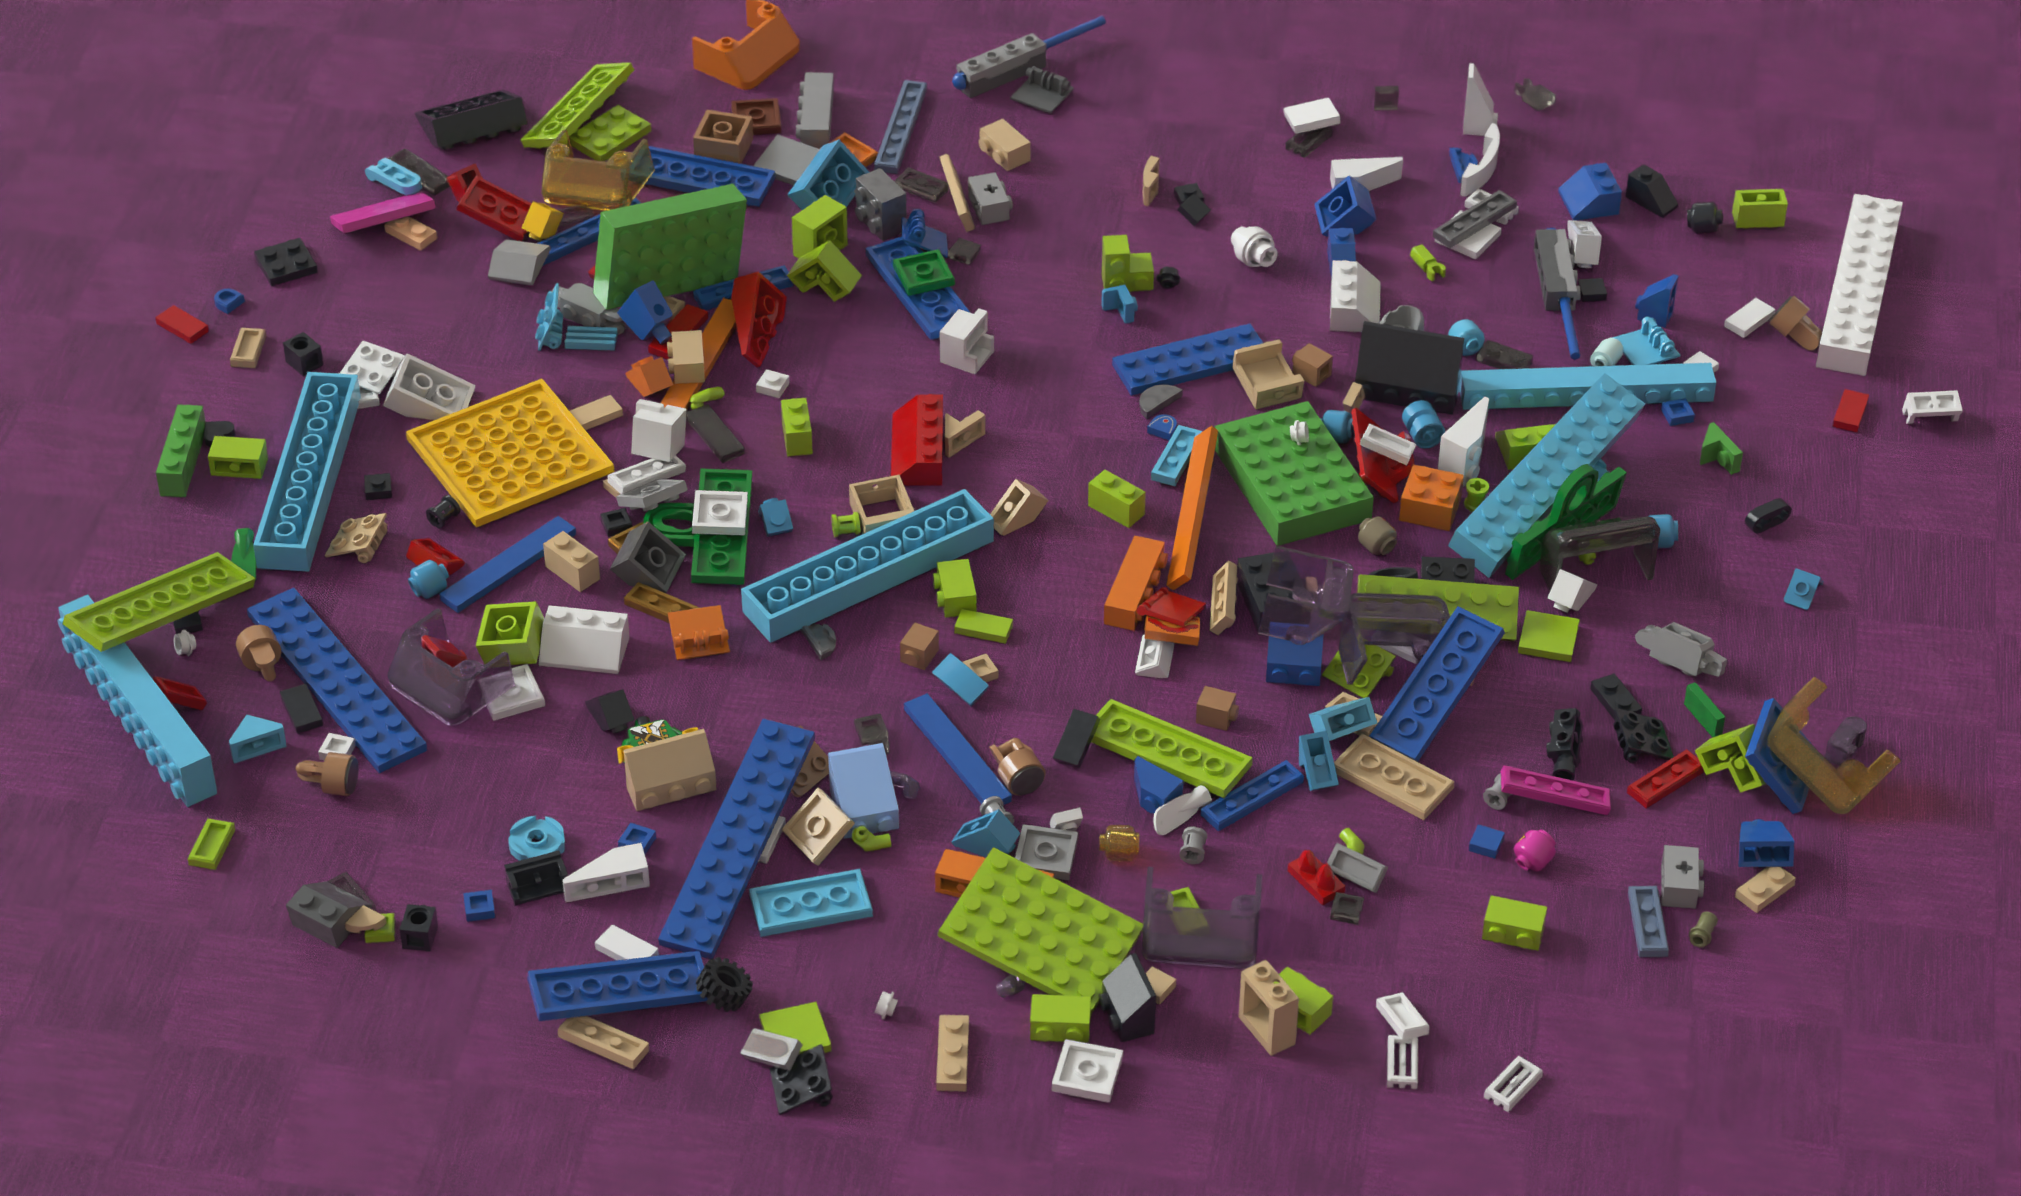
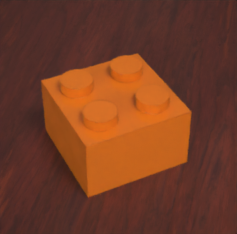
[1399,464,1464,531]

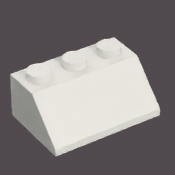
[1330,260,1380,332]
[539,605,630,674]

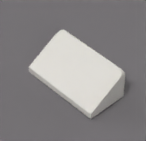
[1135,635,1175,678]

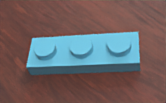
[1151,425,1202,486]

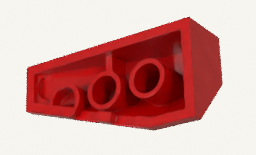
[731,271,787,368]

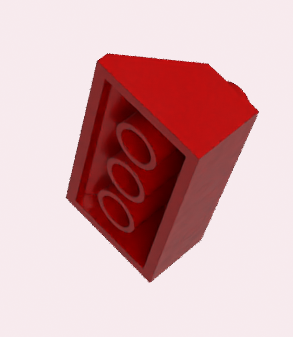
[891,394,943,486]

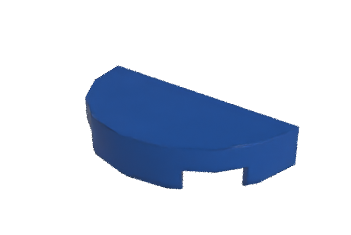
[1449,148,1478,183]

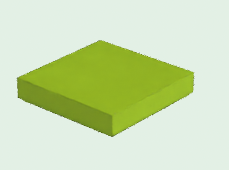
[1518,610,1580,662]
[760,1002,831,1055]

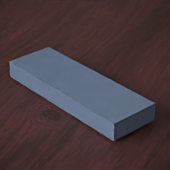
[1628,886,1669,957]

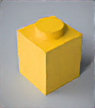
[522,202,564,241]

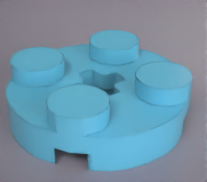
[508,816,565,861]

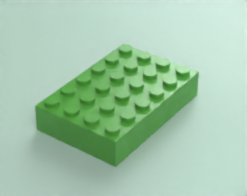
[593,184,747,310]
[1215,401,1374,546]

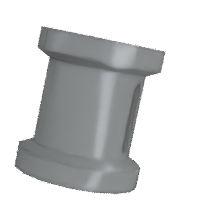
[1483,773,1513,810]
[980,796,1014,824]
[1179,826,1207,864]

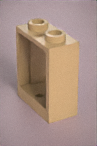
[849,475,914,534]
[1239,960,1299,1056]

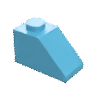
[1309,697,1377,741]

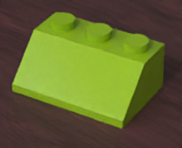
[1495,424,1556,470]

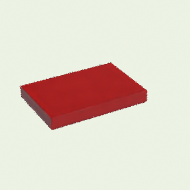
[456,176,532,242]

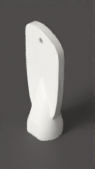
[1154,785,1212,835]

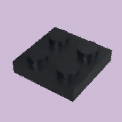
[254,238,318,286]

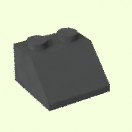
[610,522,686,593]
[286,881,372,948]

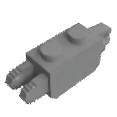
[551,283,625,334]
[1635,622,1727,677]

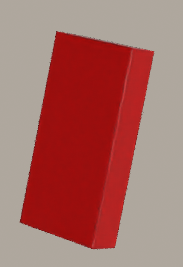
[155,305,209,344]
[1832,389,1869,432]
[153,676,207,710]

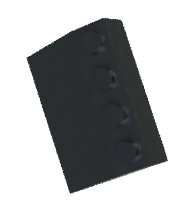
[415,89,528,150]
[1355,321,1464,415]

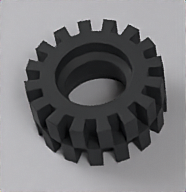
[696,957,753,1012]

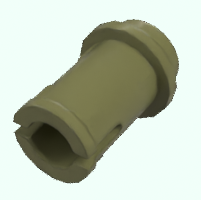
[1689,912,1718,947]

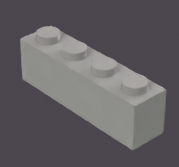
[796,72,834,149]

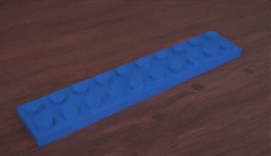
[247,588,427,773]
[658,719,815,959]

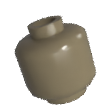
[1358,516,1397,555]

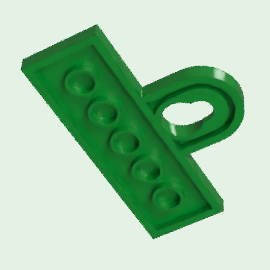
[1505,464,1627,580]
[644,469,752,585]

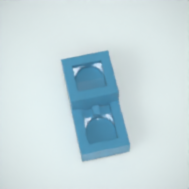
[932,653,989,707]

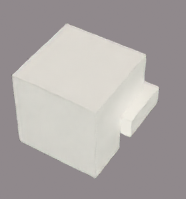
[940,309,994,374]
[631,399,687,462]

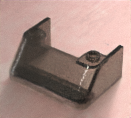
[1539,515,1660,591]

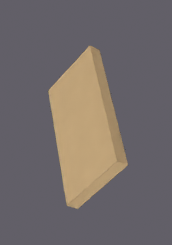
[1334,733,1455,820]

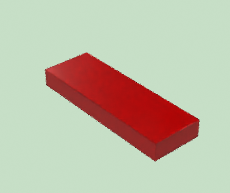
[648,304,708,360]
[1627,749,1705,809]

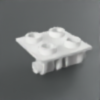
[339,341,405,394]

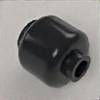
[1687,202,1723,234]

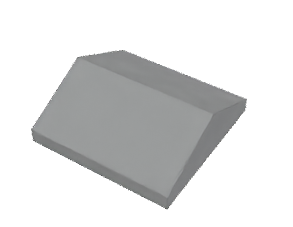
[488,240,551,285]

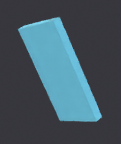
[749,869,873,937]

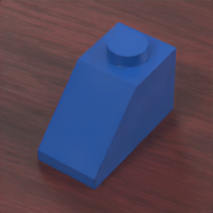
[1327,228,1356,278]
[1635,274,1679,328]
[1134,756,1183,814]

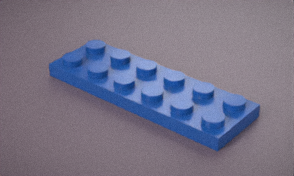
[624,144,775,207]
[866,237,971,340]
[1112,323,1263,396]
[1370,606,1505,762]
[527,951,708,1021]

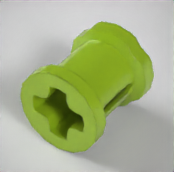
[1464,478,1489,512]
[831,511,861,538]

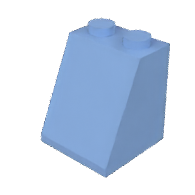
[828,743,899,839]

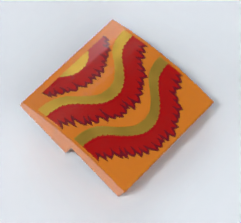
[1144,615,1200,646]

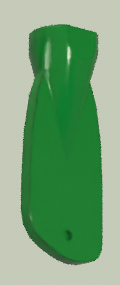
[231,528,257,581]

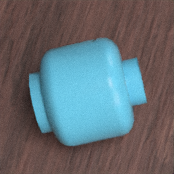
[1448,319,1485,356]

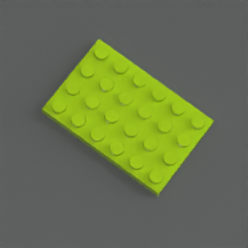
[938,847,1145,1016]

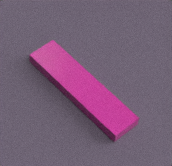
[1501,765,1611,815]

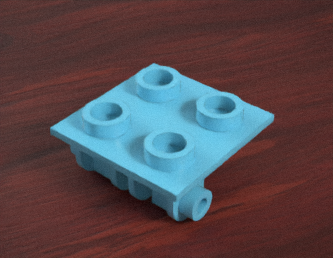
[535,283,563,351]
[1613,317,1680,365]

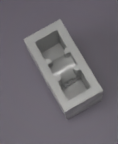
[968,172,1013,225]
[1661,845,1704,909]

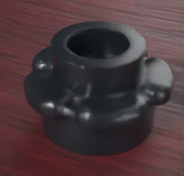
[1156,267,1180,289]

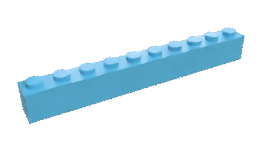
[1459,363,1716,410]

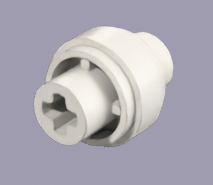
[1231,226,1277,267]

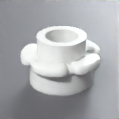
[1290,420,1309,446]
[174,630,196,656]
[874,991,898,1019]

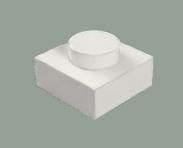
[756,369,790,398]
[1050,808,1083,831]

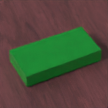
[1684,682,1725,738]

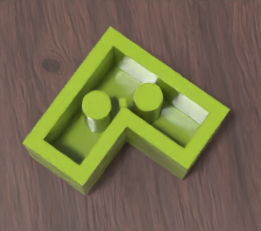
[1102,235,1154,291]
[787,240,862,302]
[1695,724,1765,793]

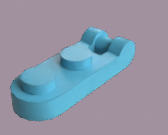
[365,158,422,195]

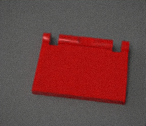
[1137,587,1206,627]

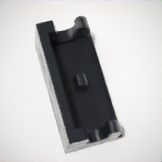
[504,850,567,906]

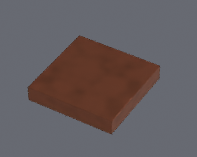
[731,98,781,135]

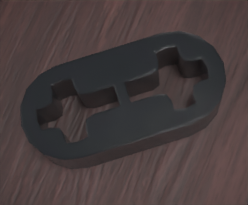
[1745,498,1792,534]

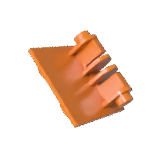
[668,605,730,660]

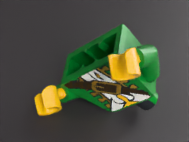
[617,716,698,764]

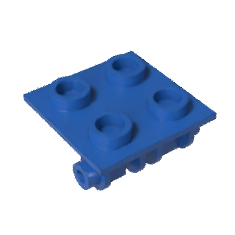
[901,209,948,258]

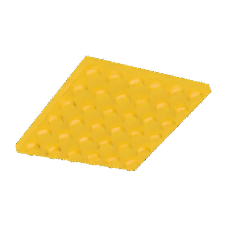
[406,379,614,528]

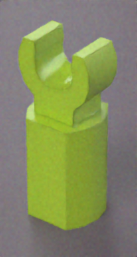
[1410,244,1446,281]

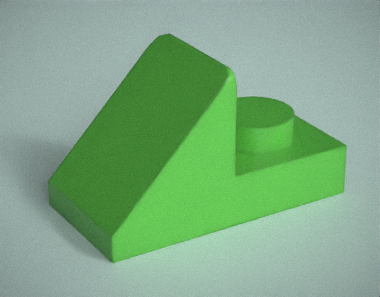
[1700,422,1743,475]

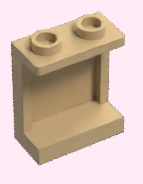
[1232,339,1304,409]

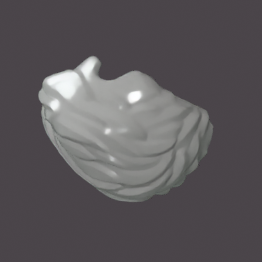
[1380,305,1424,331]

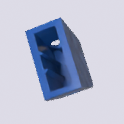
[617,281,673,345]
[1738,819,1794,867]

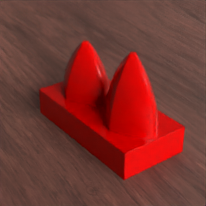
[1288,850,1345,906]

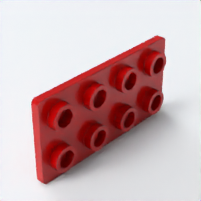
[1351,407,1415,503]

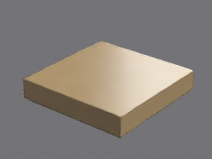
[781,788,855,866]

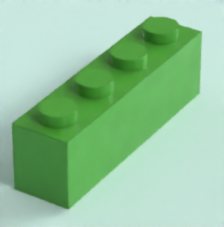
[156,404,206,497]

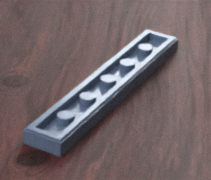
[874,80,927,174]

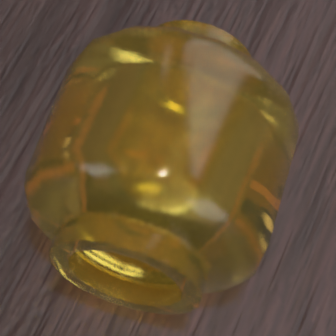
[1099,825,1139,861]

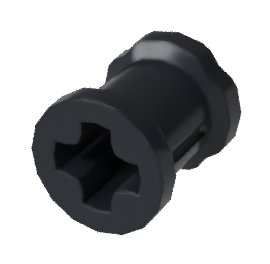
[426,495,461,529]

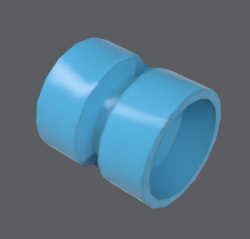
[1402,400,1445,449]

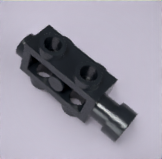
[1546,708,1583,781]

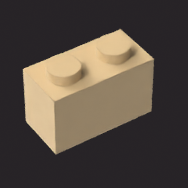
[979,119,1031,171]
[667,330,705,384]
[543,531,600,592]

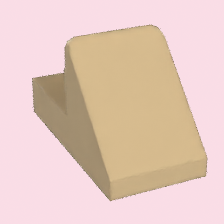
[945,410,985,458]

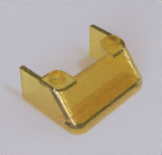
[541,130,655,210]
[1767,676,1901,814]

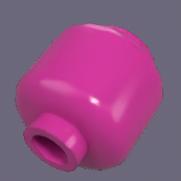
[1514,829,1556,872]

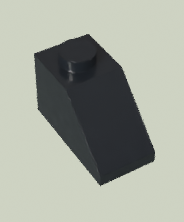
[1625,164,1678,218]
[585,689,634,733]

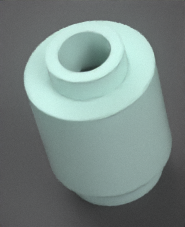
[1590,338,1623,366]

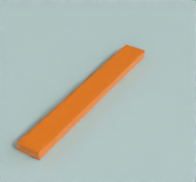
[661,298,736,412]
[1166,426,1218,590]

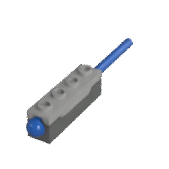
[952,16,1106,98]
[1534,228,1580,360]

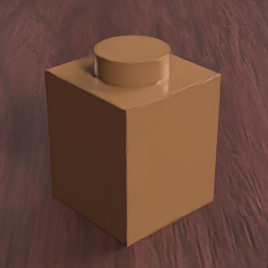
[1292,343,1333,387]
[900,623,939,670]
[1196,686,1239,731]

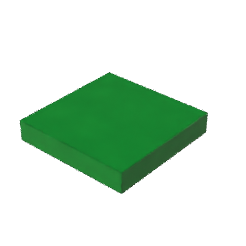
[893,249,955,296]

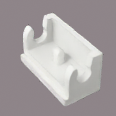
[1902,390,1963,424]

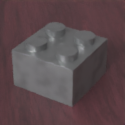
[854,168,907,241]

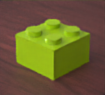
[792,195,848,259]
[476,601,545,667]

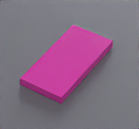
[330,191,436,234]

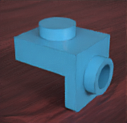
[1102,285,1138,323]
[758,498,793,537]

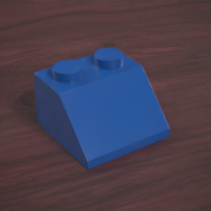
[1558,163,1622,221]
[1314,175,1377,236]
[1266,621,1324,686]

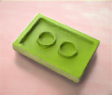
[568,105,652,164]

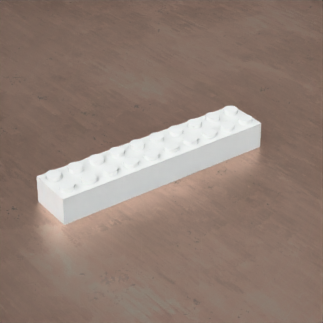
[1816,194,1903,376]

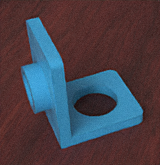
[1784,568,1824,610]

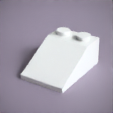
[383,353,476,420]
[1438,397,1489,487]

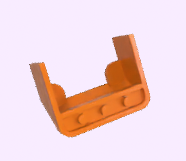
[692,0,800,90]

